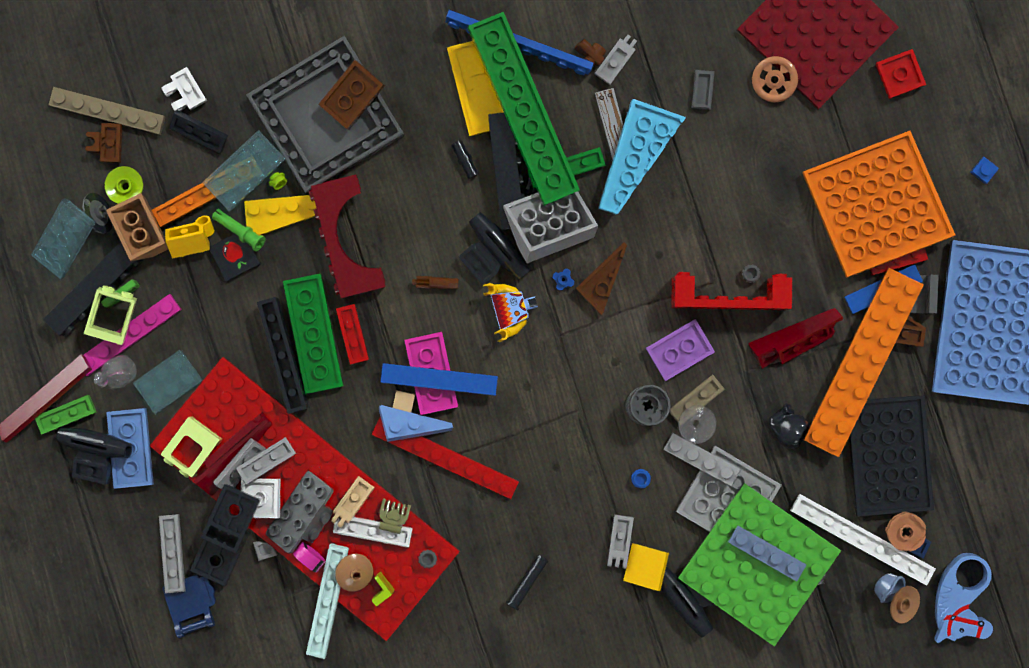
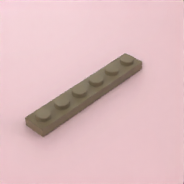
[49,87,165,135]

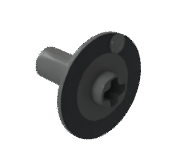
[69,193,113,234]

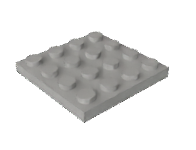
[676,445,781,532]

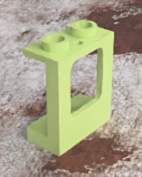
[161,416,223,478]

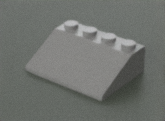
[503,192,598,263]

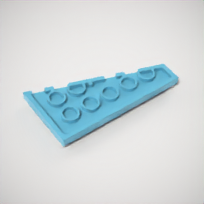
[598,99,686,215]

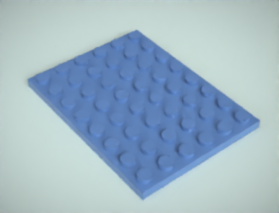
[932,240,1029,405]

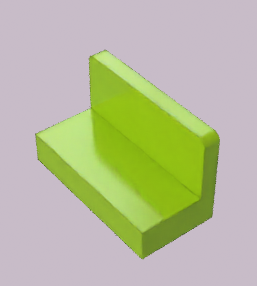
[372,571,395,606]

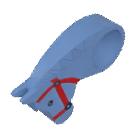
[934,553,993,643]

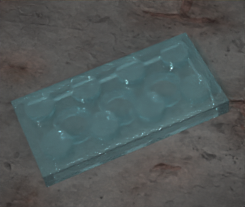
[202,130,285,211]
[31,198,96,279]

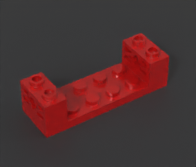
[671,272,792,310]

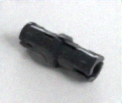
[451,140,479,179]

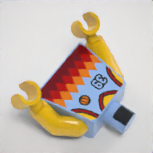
[483,283,538,342]

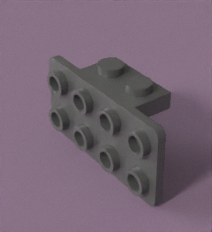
[266,471,334,554]

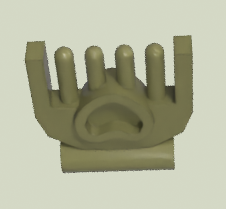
[379,498,411,534]

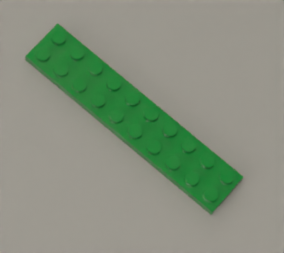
[467,12,580,206]

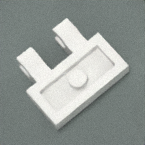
[162,67,207,111]

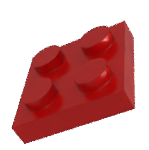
[876,49,926,99]

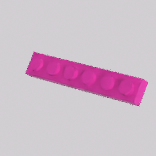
[84,294,182,376]

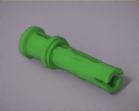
[212,209,266,251]

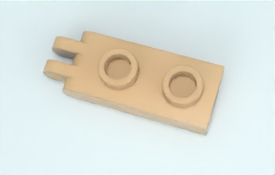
[331,476,375,528]

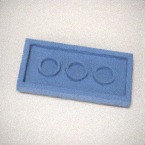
[107,408,154,489]

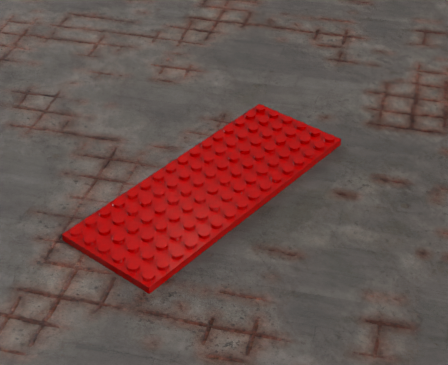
[150,357,460,641]

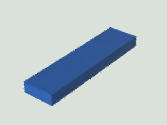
[844,264,923,314]

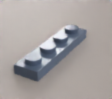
[728,525,806,581]

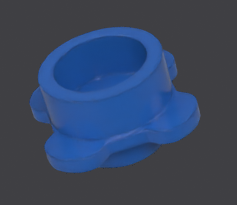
[553,269,574,290]

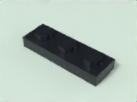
[169,110,228,154]

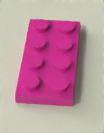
[405,332,458,415]

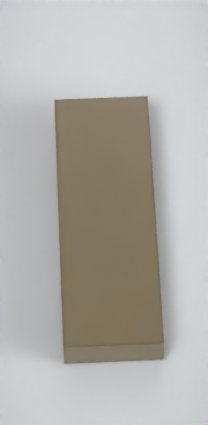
[669,374,725,425]

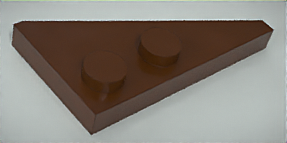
[576,242,627,315]

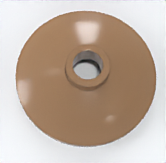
[335,554,373,591]
[890,586,920,623]

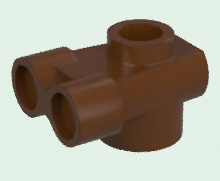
[574,39,606,66]

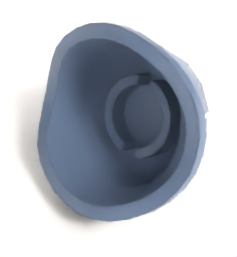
[874,574,905,603]

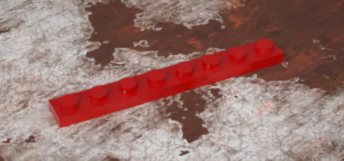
[372,417,519,499]

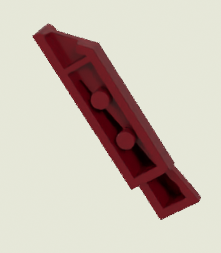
[749,308,843,369]
[194,413,272,496]

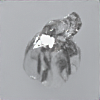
[94,355,137,389]

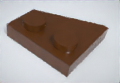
[895,316,926,347]

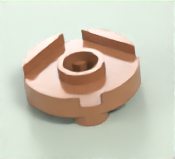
[886,511,926,551]

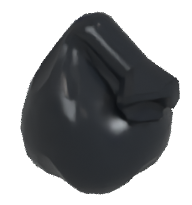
[769,403,809,449]

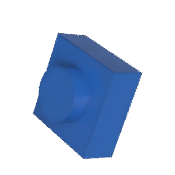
[970,157,999,184]

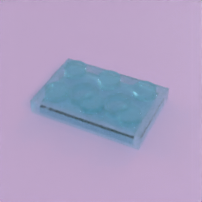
[133,350,203,414]

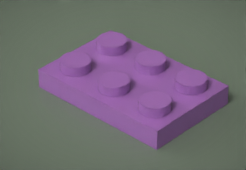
[646,319,715,381]

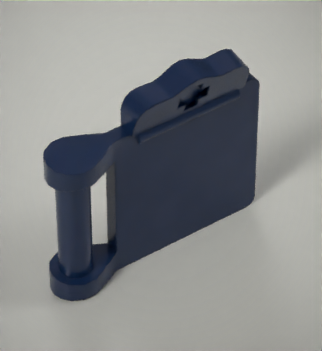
[162,575,216,638]

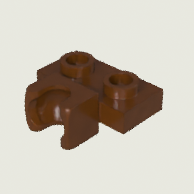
[85,123,122,163]

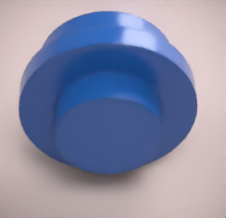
[631,469,651,488]

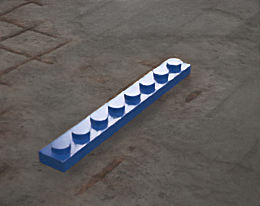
[445,10,593,75]

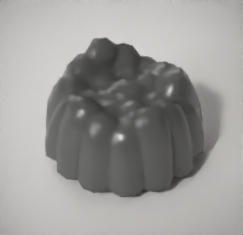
[742,264,760,283]
[419,550,437,568]

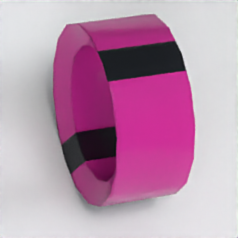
[293,542,326,573]

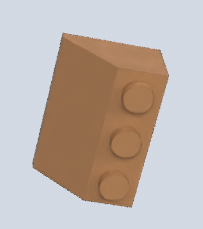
[106,193,168,261]

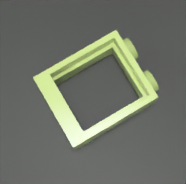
[84,286,137,345]

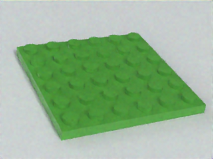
[678,483,841,647]

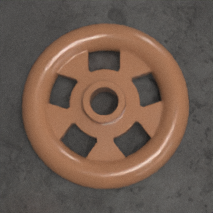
[752,56,798,102]

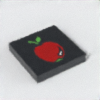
[210,234,261,281]

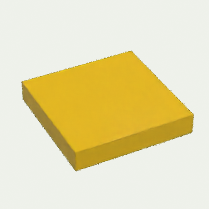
[623,543,669,591]

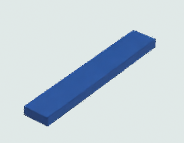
[381,363,498,395]

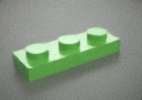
[35,395,97,435]

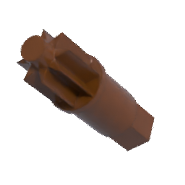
[412,276,458,289]

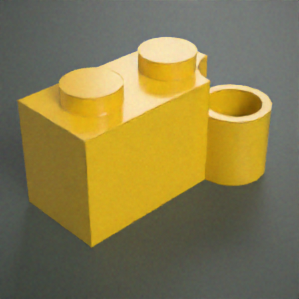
[165,216,215,259]

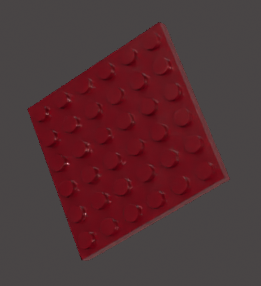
[737,0,899,109]

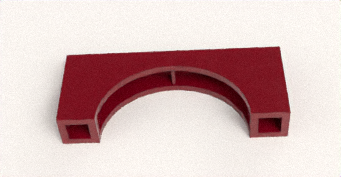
[309,174,386,298]

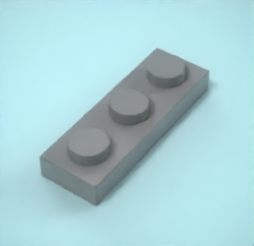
[236,437,296,485]
[213,438,266,489]

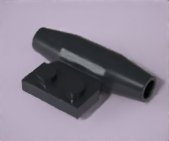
[458,212,530,285]
[57,428,132,485]
[661,566,714,638]

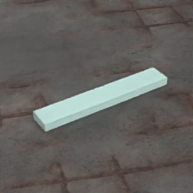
[306,543,349,659]

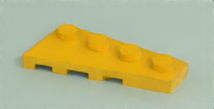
[244,195,317,235]

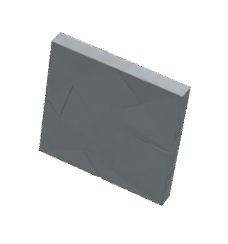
[246,36,405,194]

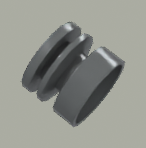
[626,385,671,426]

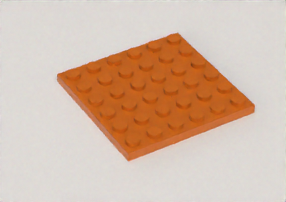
[802,131,955,278]

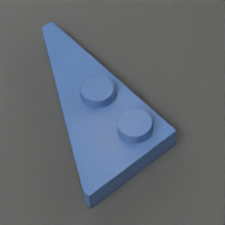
[379,405,453,442]

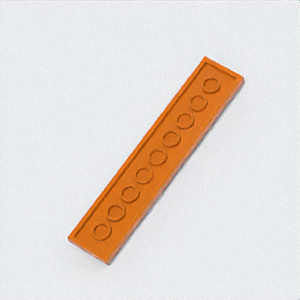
[803,268,924,457]

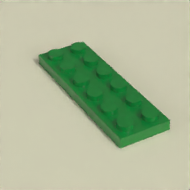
[283,274,344,394]

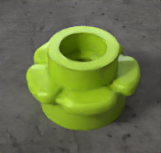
[269,172,287,190]

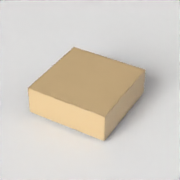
[393,390,415,412]

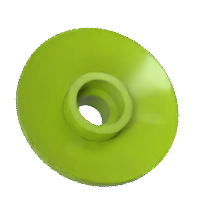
[105,166,143,204]

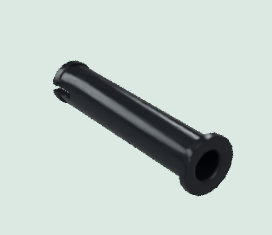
[506,554,548,610]

